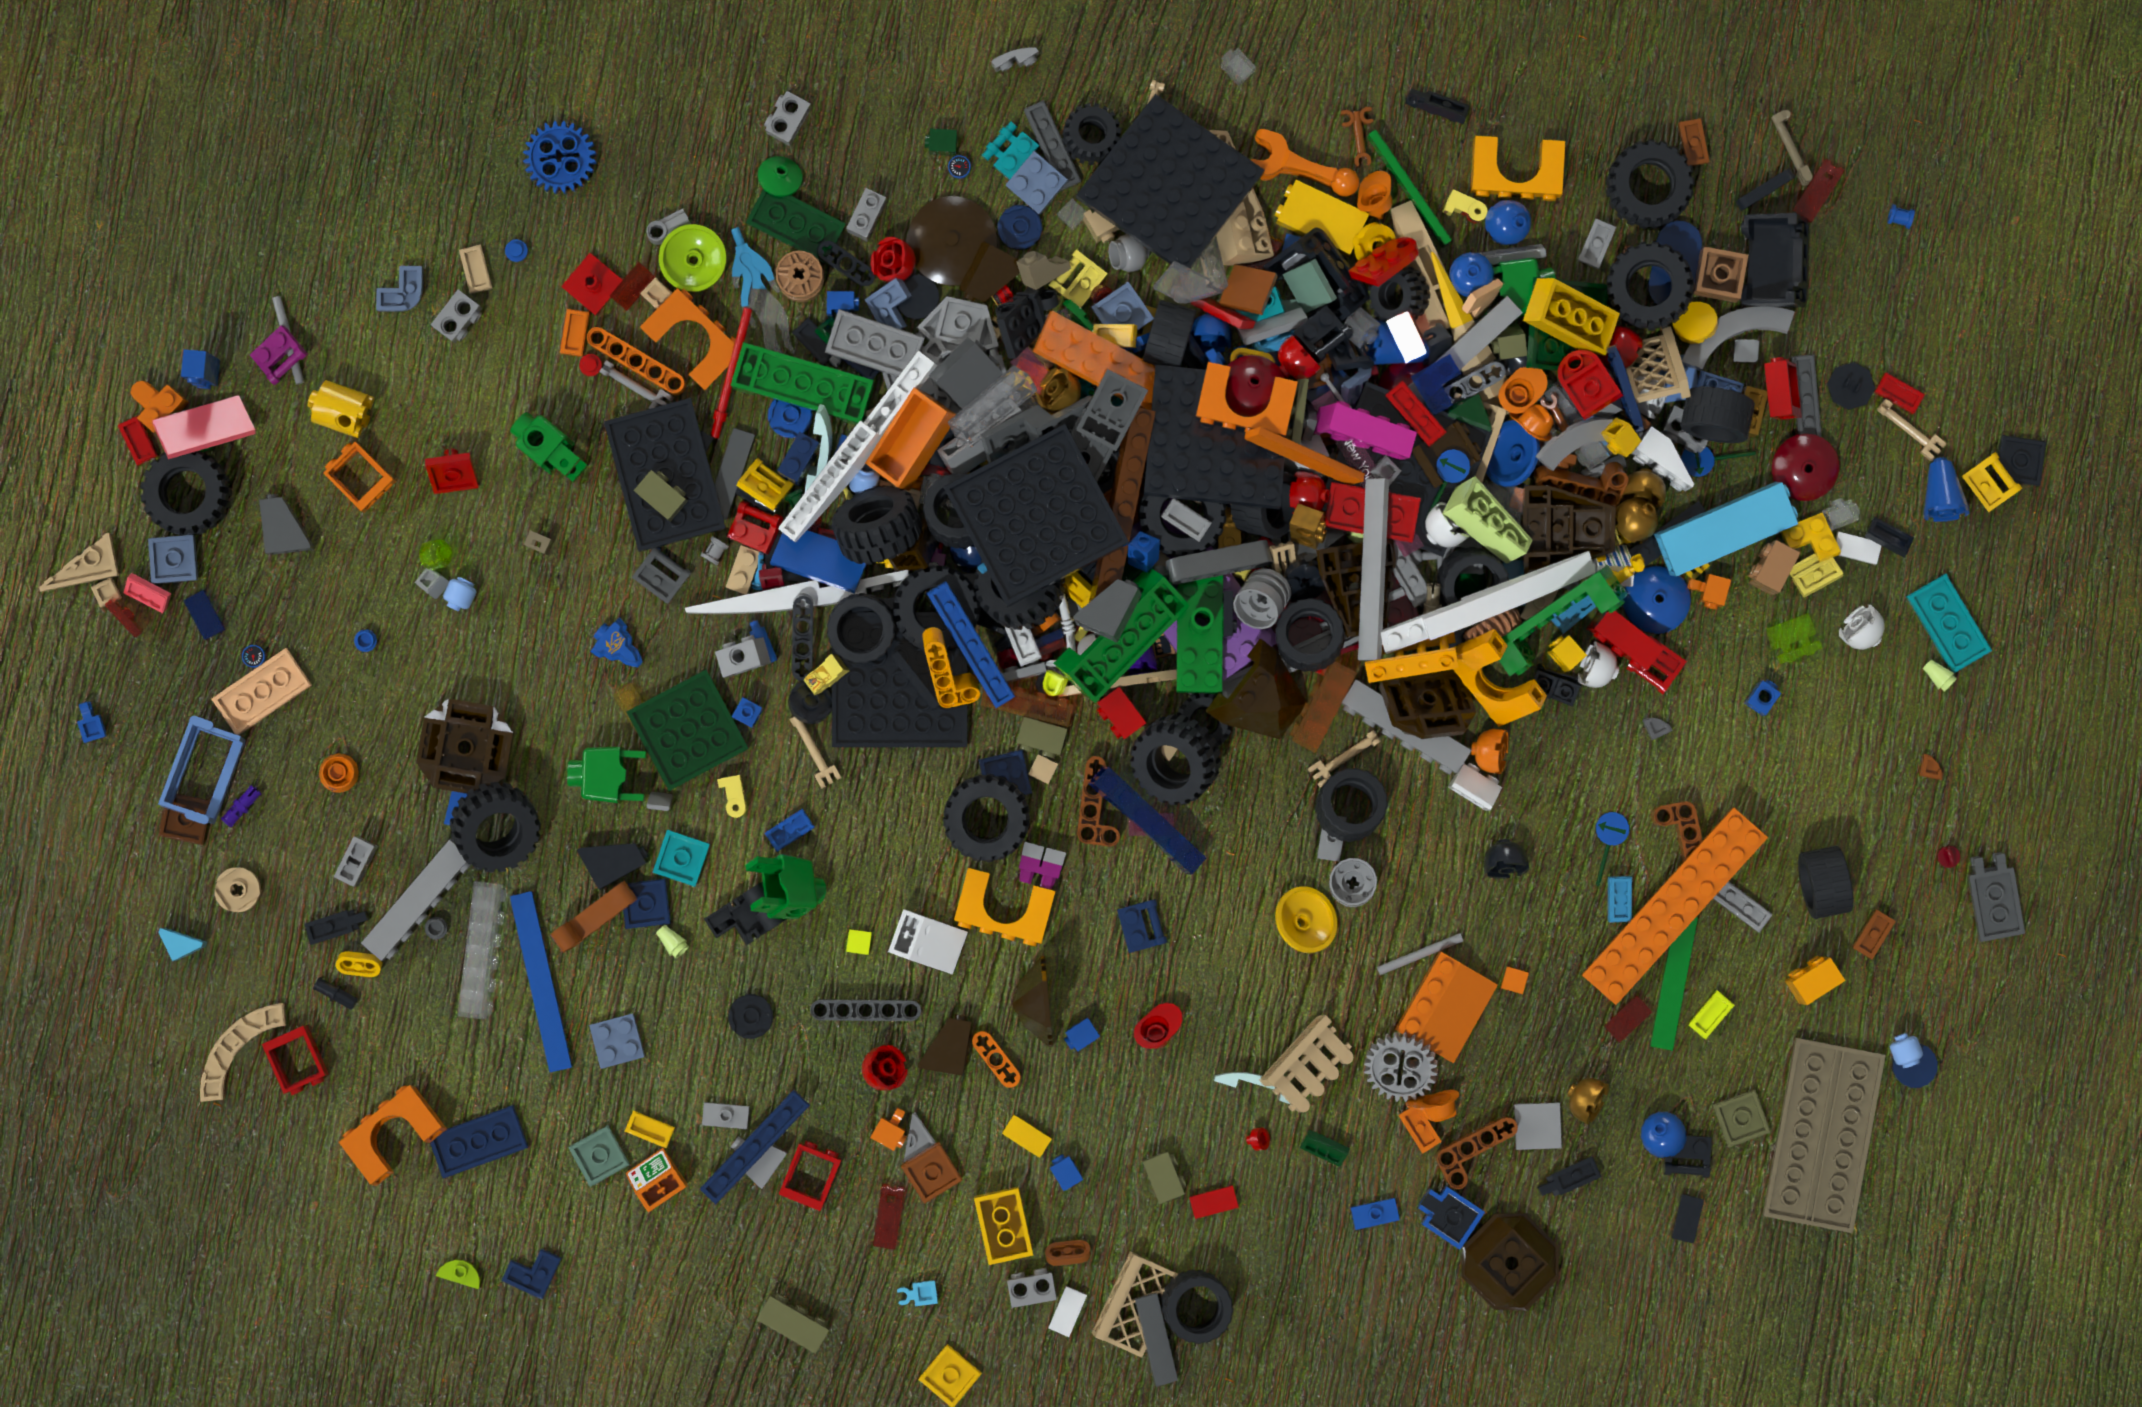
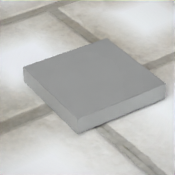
[1514,1102,1562,1150]

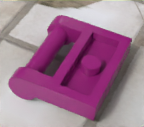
[250,325,308,385]

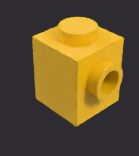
[1601,418,1642,457]

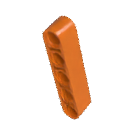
[587,327,686,396]

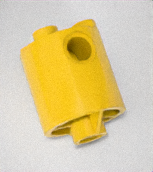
[307,380,374,438]

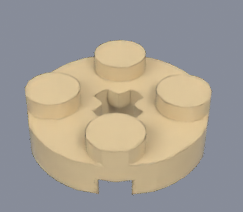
[215,868,262,912]

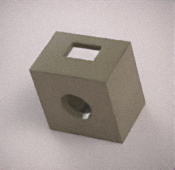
[524,530,553,555]

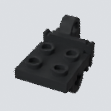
[995,286,1059,359]
[704,881,787,946]

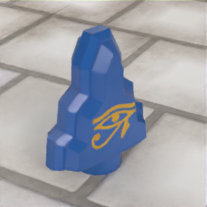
[590,617,643,668]

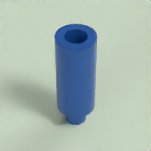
[749,620,778,663]

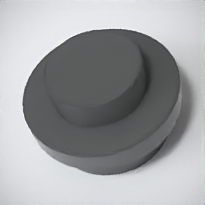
[425,917,448,940]

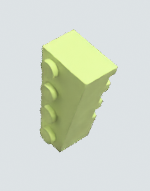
[1442,476,1532,564]

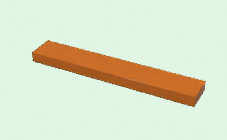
[1245,427,1365,485]

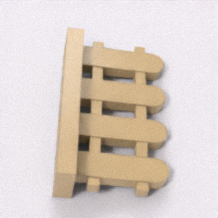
[1259,1015,1353,1112]

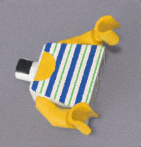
[1592,531,1645,587]

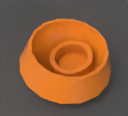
[319,753,359,793]

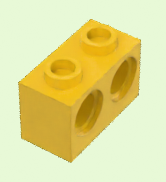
[1547,635,1587,672]

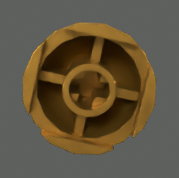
[1037,367,1081,413]
[1621,469,1666,508]
[1615,498,1658,544]
[1567,1078,1609,1125]

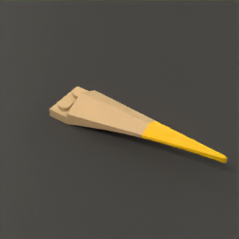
[1430,252,1509,417]

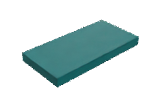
[1906,574,1992,673]

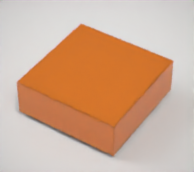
[1500,966,1529,994]

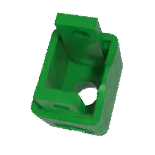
[1483,258,1556,319]
[510,412,588,482]
[567,747,648,804]
[745,854,826,919]

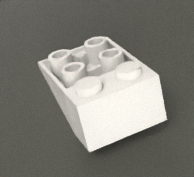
[1631,427,1694,492]
[888,909,968,975]

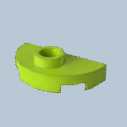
[436,1259,481,1289]

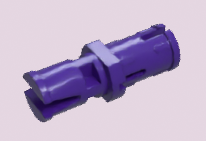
[221,785,262,827]

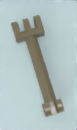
[1771,110,1813,186]

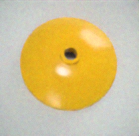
[1275,886,1337,953]

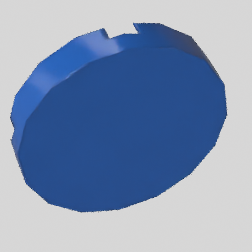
[768,399,813,439]

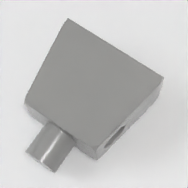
[731,1136,788,1189]

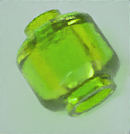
[419,539,452,570]

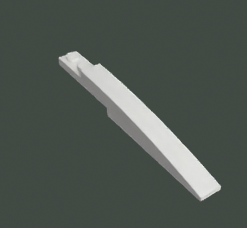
[778,351,938,542]
[1381,551,1596,654]
[685,570,909,614]

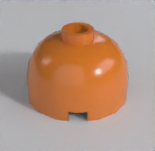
[1471,729,1509,774]

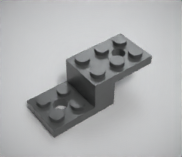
[1070,369,1148,482]
[980,395,1092,464]

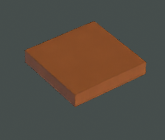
[1219,264,1277,315]
[901,1141,963,1204]

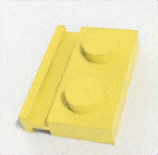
[1790,554,1843,598]

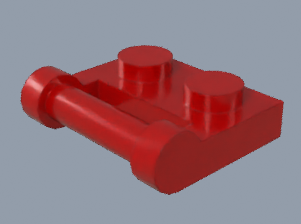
[727,500,783,555]
[1626,636,1687,695]

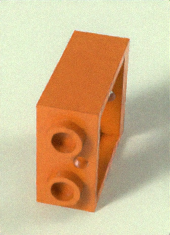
[323,441,397,513]

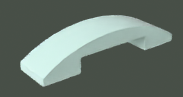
[805,404,832,492]
[1214,1072,1290,1104]

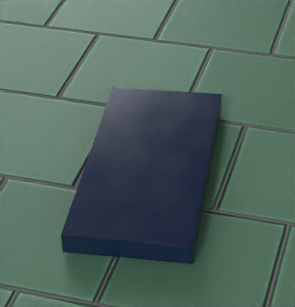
[430,1105,529,1179]

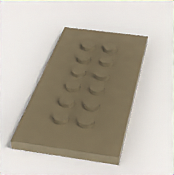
[1762,1038,1886,1233]

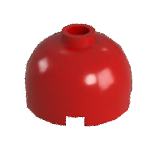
[870,237,916,282]
[1598,326,1643,370]
[1278,335,1321,380]
[1289,471,1330,514]
[862,1045,907,1091]

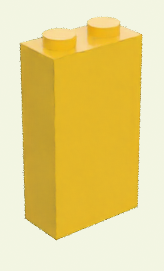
[1274,180,1369,257]

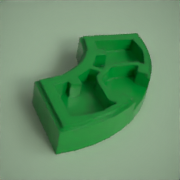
[1062,299,1094,332]

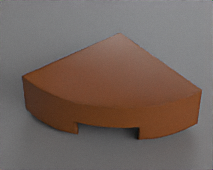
[1918,754,1943,780]

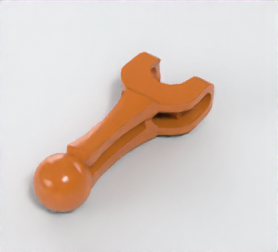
[1250,129,1359,197]

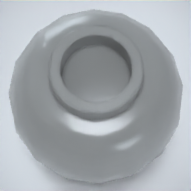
[1108,234,1149,272]

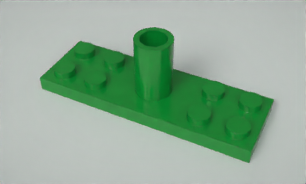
[1176,575,1223,693]

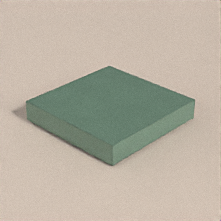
[1282,259,1337,313]
[568,1125,630,1187]

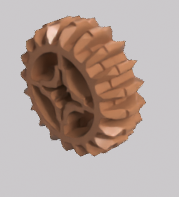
[1463,608,1522,642]

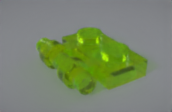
[1765,613,1822,664]

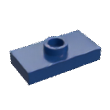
[765,809,815,852]
[1350,1198,1400,1230]

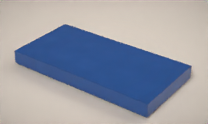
[770,530,867,594]

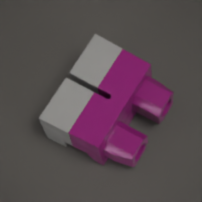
[1019,842,1066,890]

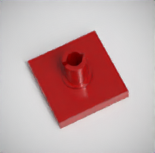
[561,253,625,316]
[425,448,479,494]

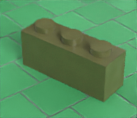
[757,1293,830,1354]

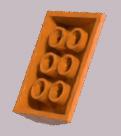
[1394,951,1498,1063]

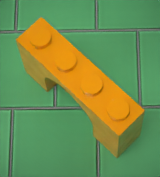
[1470,136,1565,201]
[1453,629,1547,727]
[954,868,1055,947]

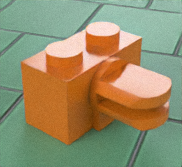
[131,381,189,434]

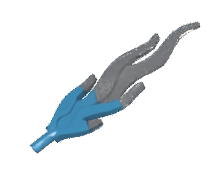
[731,227,795,354]

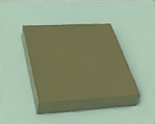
[1712,1089,1771,1148]

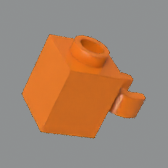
[1687,574,1731,610]
[870,1108,907,1151]

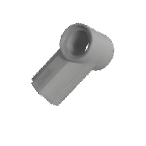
[646,209,690,245]

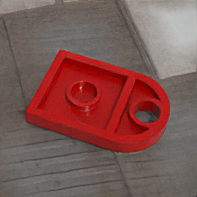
[1348,237,1419,287]
[1558,350,1623,420]

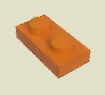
[1398,1108,1442,1154]

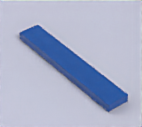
[926,581,1015,708]

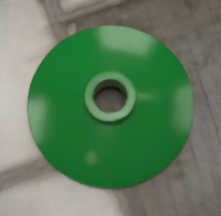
[758,156,802,197]

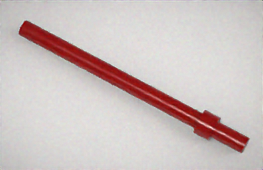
[710,307,753,438]

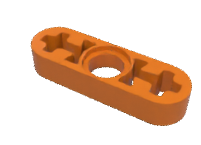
[972,1031,1020,1088]

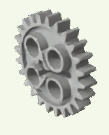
[1364,1032,1438,1102]

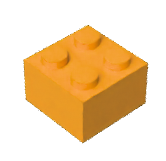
[1785,955,1845,1005]

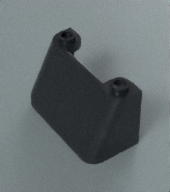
[1740,213,1809,308]
[1262,227,1369,321]

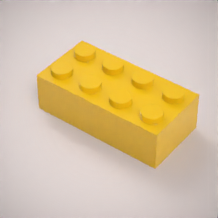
[1523,278,1620,355]

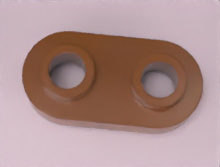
[1045,1240,1091,1266]

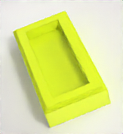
[1687,990,1735,1039]

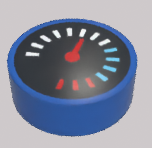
[948,155,971,179]
[242,645,266,668]

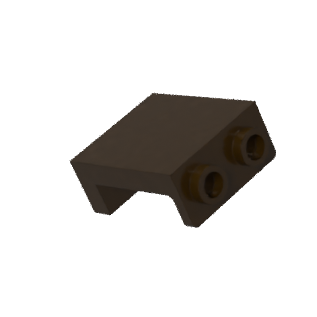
[1412,421,1482,488]

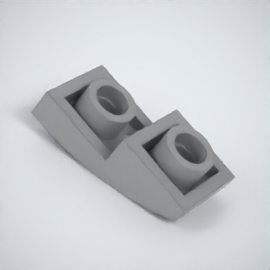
[991,47,1039,72]

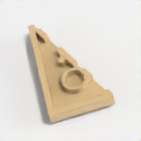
[39,533,119,592]

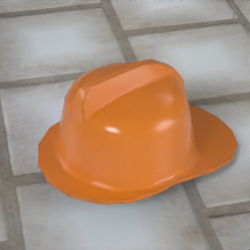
[1357,171,1393,220]
[1498,367,1548,414]
[1509,404,1553,441]
[1406,1090,1459,1122]

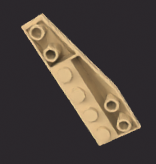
[1209,130,1274,265]
[1390,201,1451,340]

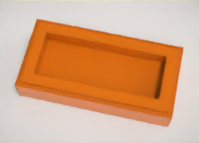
[560,309,590,357]

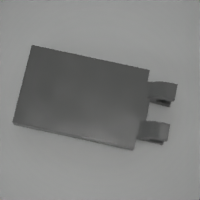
[1967,852,2025,942]

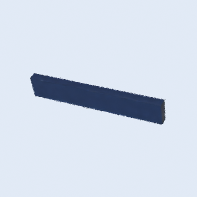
[700,1090,810,1205]

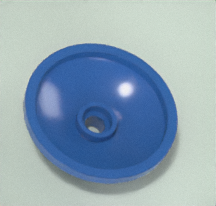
[1486,420,1540,487]
[1623,566,1691,634]

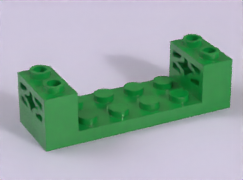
[730,342,875,425]
[1499,565,1628,676]
[1053,568,1190,703]

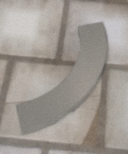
[1682,306,1795,372]
[1535,417,1644,471]

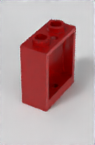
[1764,357,1802,420]
[262,1025,329,1096]
[779,1140,842,1211]

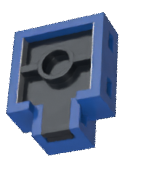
[1417,1185,1485,1250]

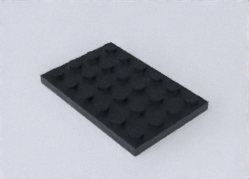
[604,398,726,552]

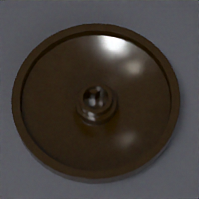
[907,196,997,287]

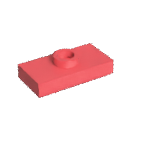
[124,573,171,613]

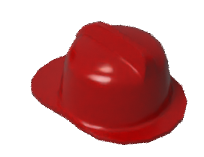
[1134,1003,1183,1049]

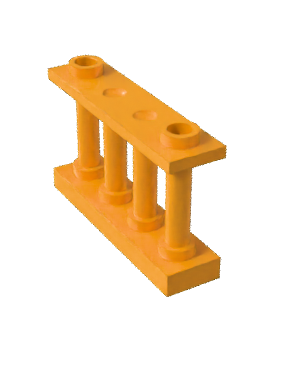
[1365,632,1459,683]

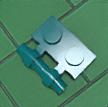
[981,121,1039,180]

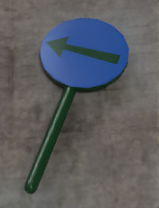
[1681,447,1756,477]
[1426,449,1470,518]
[1596,812,1629,886]

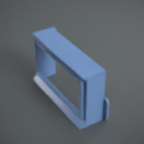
[158,716,246,825]

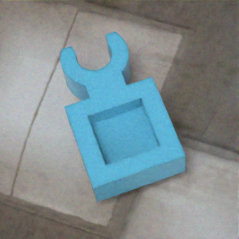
[897,1280,938,1306]

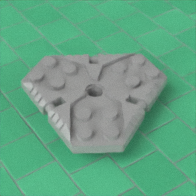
[882,296,1014,425]

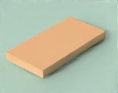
[212,648,312,735]

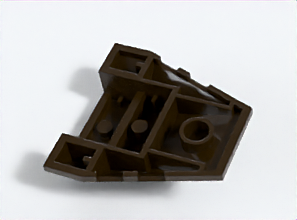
[1522,485,1616,575]
[1316,539,1396,637]
[1206,638,1307,739]
[1013,956,1053,1047]

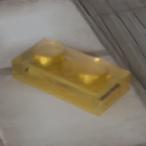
[612,683,644,733]

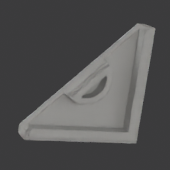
[903,1112,936,1163]

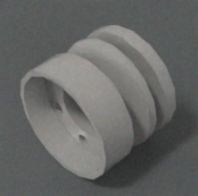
[1233,568,1291,629]
[1329,858,1377,907]

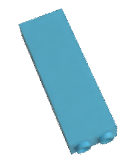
[1654,482,1798,576]

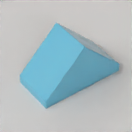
[158,928,207,961]

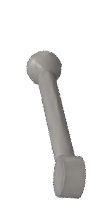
[1321,373,1352,408]

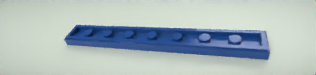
[510,891,572,1072]

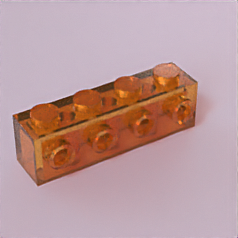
[1289,662,1357,754]
[981,686,1074,728]

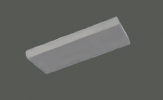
[825,309,924,377]

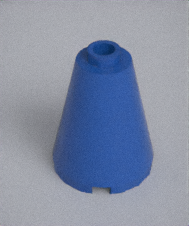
[1366,320,1429,365]
[1923,457,1970,522]

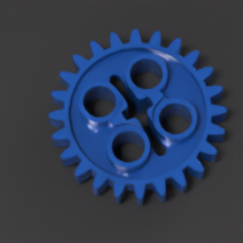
[523,121,597,194]

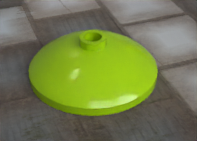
[659,224,727,292]

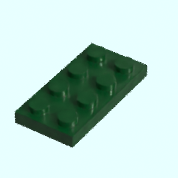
[746,189,846,265]

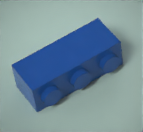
[181,349,220,390]

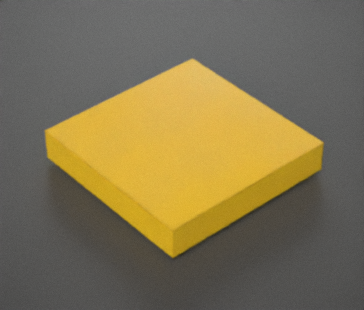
[918,1344,982,1407]

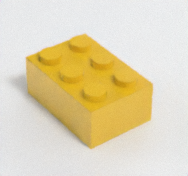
[974,1186,1033,1265]

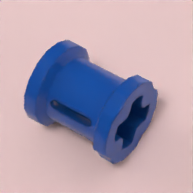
[1887,204,1915,229]

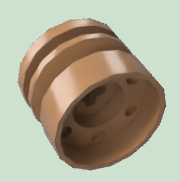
[776,251,825,303]

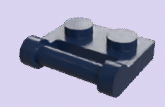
[1117,899,1168,953]

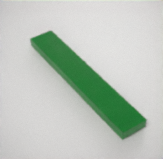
[1367,130,1451,248]
[1650,917,1698,1051]

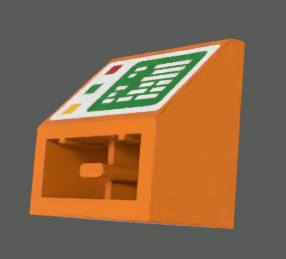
[626,1147,688,1212]

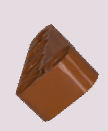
[1533,462,1628,507]
[1077,756,1120,847]
[1651,801,1702,862]
[550,881,638,953]
[1435,1116,1518,1189]

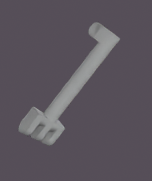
[599,360,674,409]

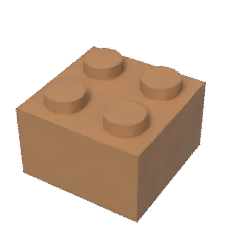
[1693,247,1748,303]
[1748,540,1800,596]

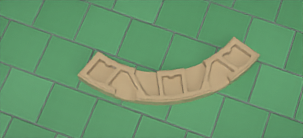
[1059,670,1176,697]
[200,1003,286,1102]

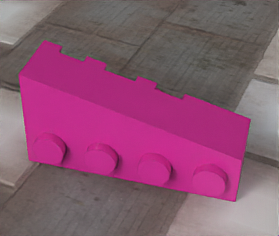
[1313,401,1417,460]

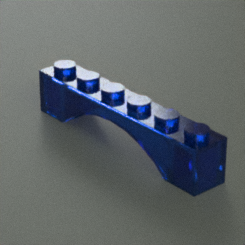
[1088,767,1206,875]

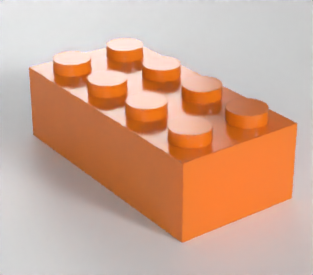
[865,387,958,491]

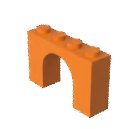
[640,288,736,390]
[1196,362,1298,437]
[339,1085,447,1186]

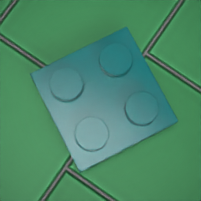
[652,830,710,887]

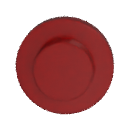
[579,354,602,377]

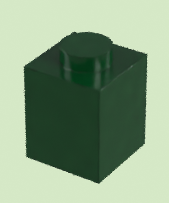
[925,128,957,156]

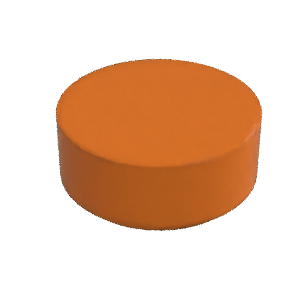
[1039,612,1061,632]

